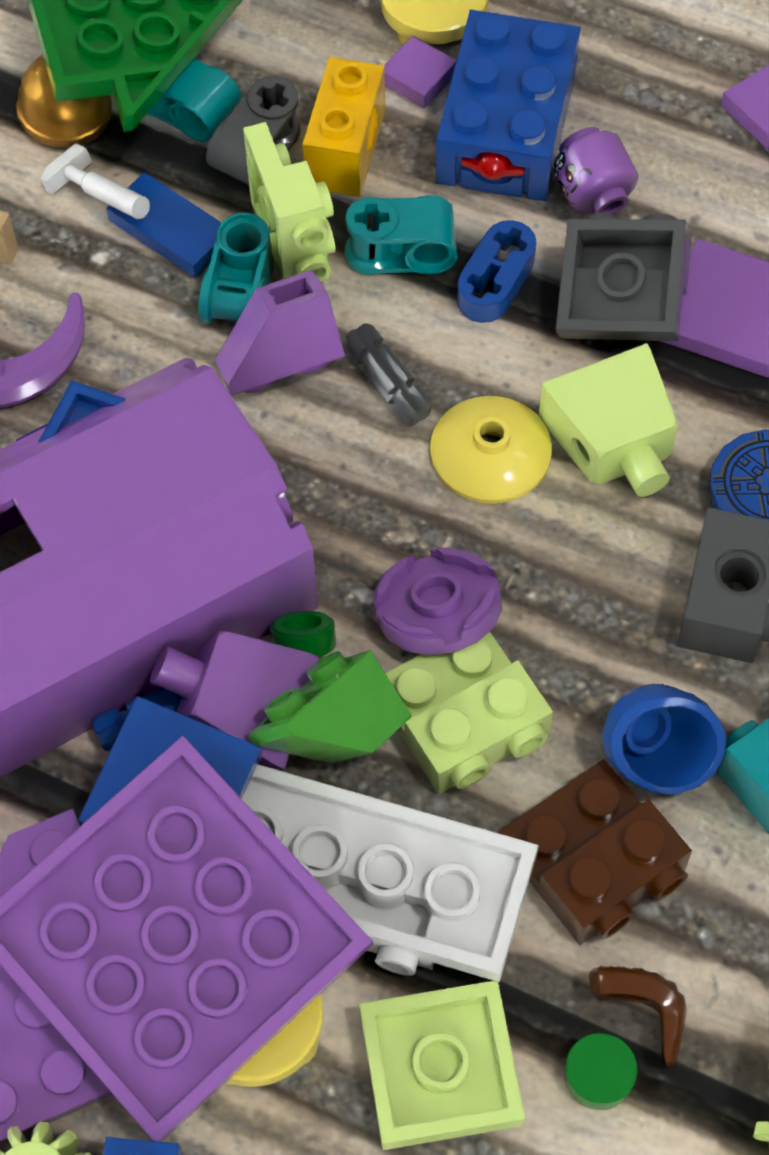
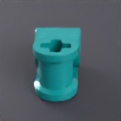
[147,59,242,142]
[344,195,458,275]
[198,213,273,324]

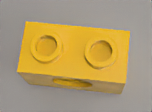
[302,56,385,198]

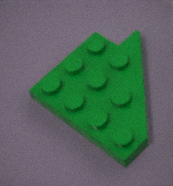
[27,0,243,132]

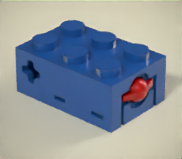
[435,9,581,202]

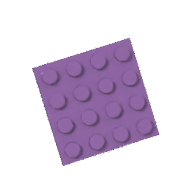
[0,736,373,1142]

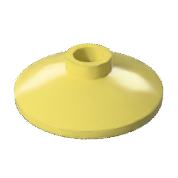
[430,396,552,504]

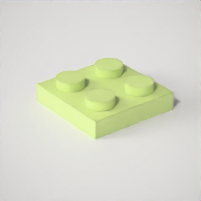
[359,981,525,1150]

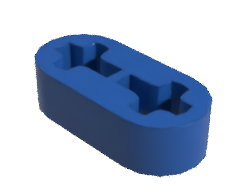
[457,220,537,323]

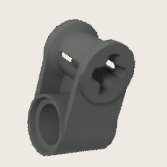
[206,76,300,185]

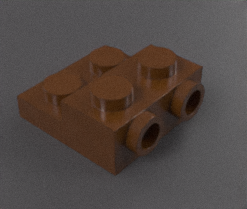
[498,759,692,945]

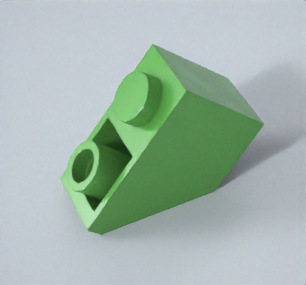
[247,650,412,763]

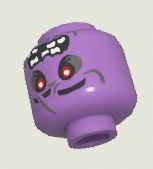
[553,127,638,215]

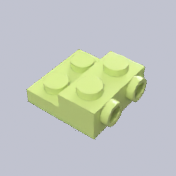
[243,122,336,282]
[385,632,553,795]

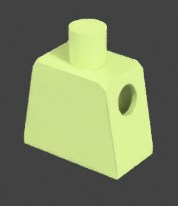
[539,343,677,497]

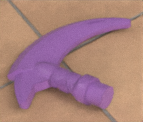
[0,293,85,408]

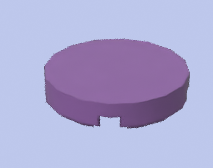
[374,548,502,655]

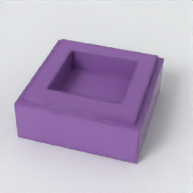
[384,36,457,108]

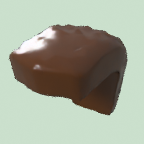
[589,965,687,1068]

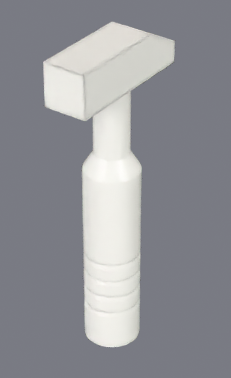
[40,143,150,219]

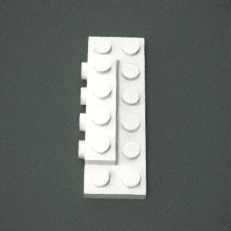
[242,765,538,982]

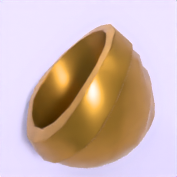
[16,55,112,149]

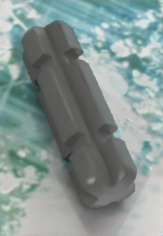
[346,323,432,426]

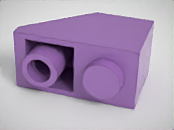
[215,269,345,396]

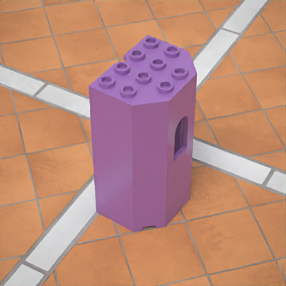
[0,357,318,778]

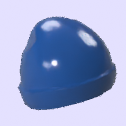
[602,684,726,795]

